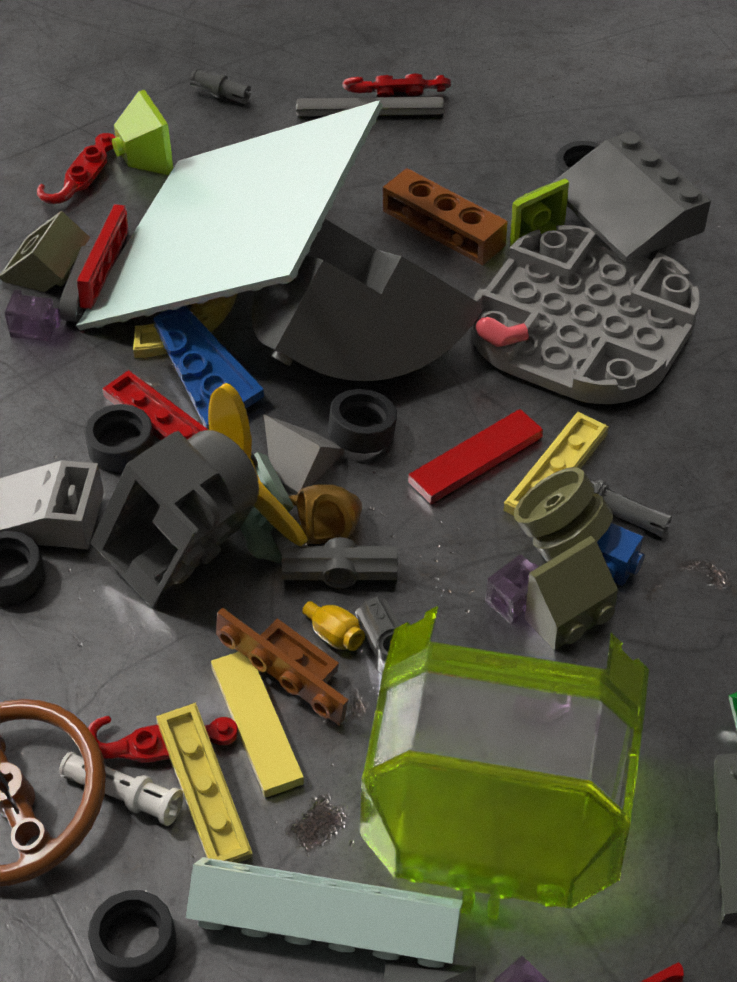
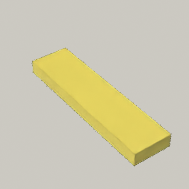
[503,412,609,516]
[211,652,304,798]
[156,703,253,863]

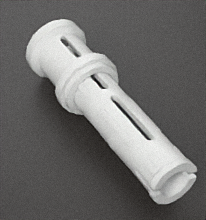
[59,752,184,826]

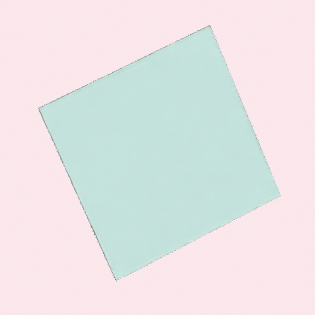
[76,100,383,330]

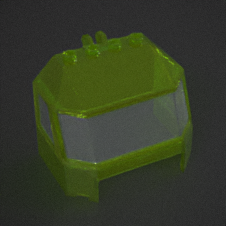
[360,605,649,919]

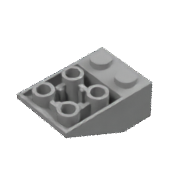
[0,460,104,549]

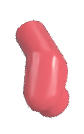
[476,317,529,347]

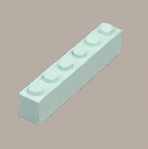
[186,857,463,968]

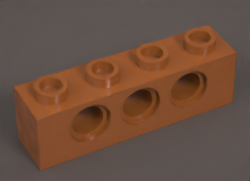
[383,168,508,266]

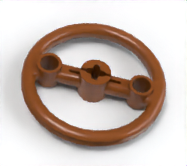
[0,699,106,886]

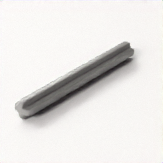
[296,97,444,117]

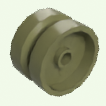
[514,467,613,562]

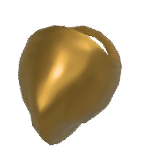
[289,484,362,545]

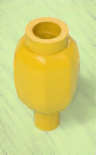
[302,601,365,651]

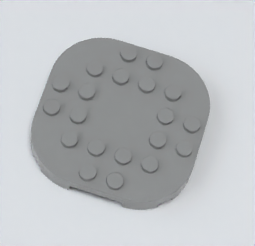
[471,225,700,404]

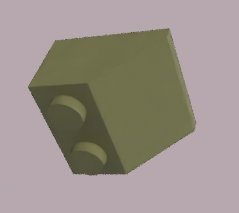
[0,211,91,292]
[525,536,618,650]

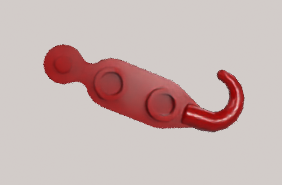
[342,73,451,98]
[37,133,116,204]
[88,716,238,763]

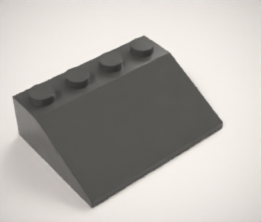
[552,131,711,262]

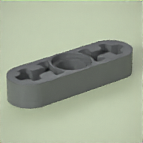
[59,246,93,322]

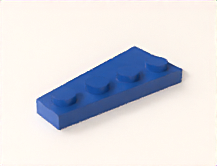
[153,306,264,430]

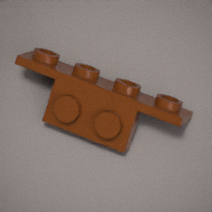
[216,608,348,726]

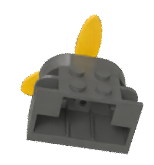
[91,383,308,608]

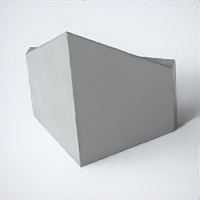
[264,415,344,495]

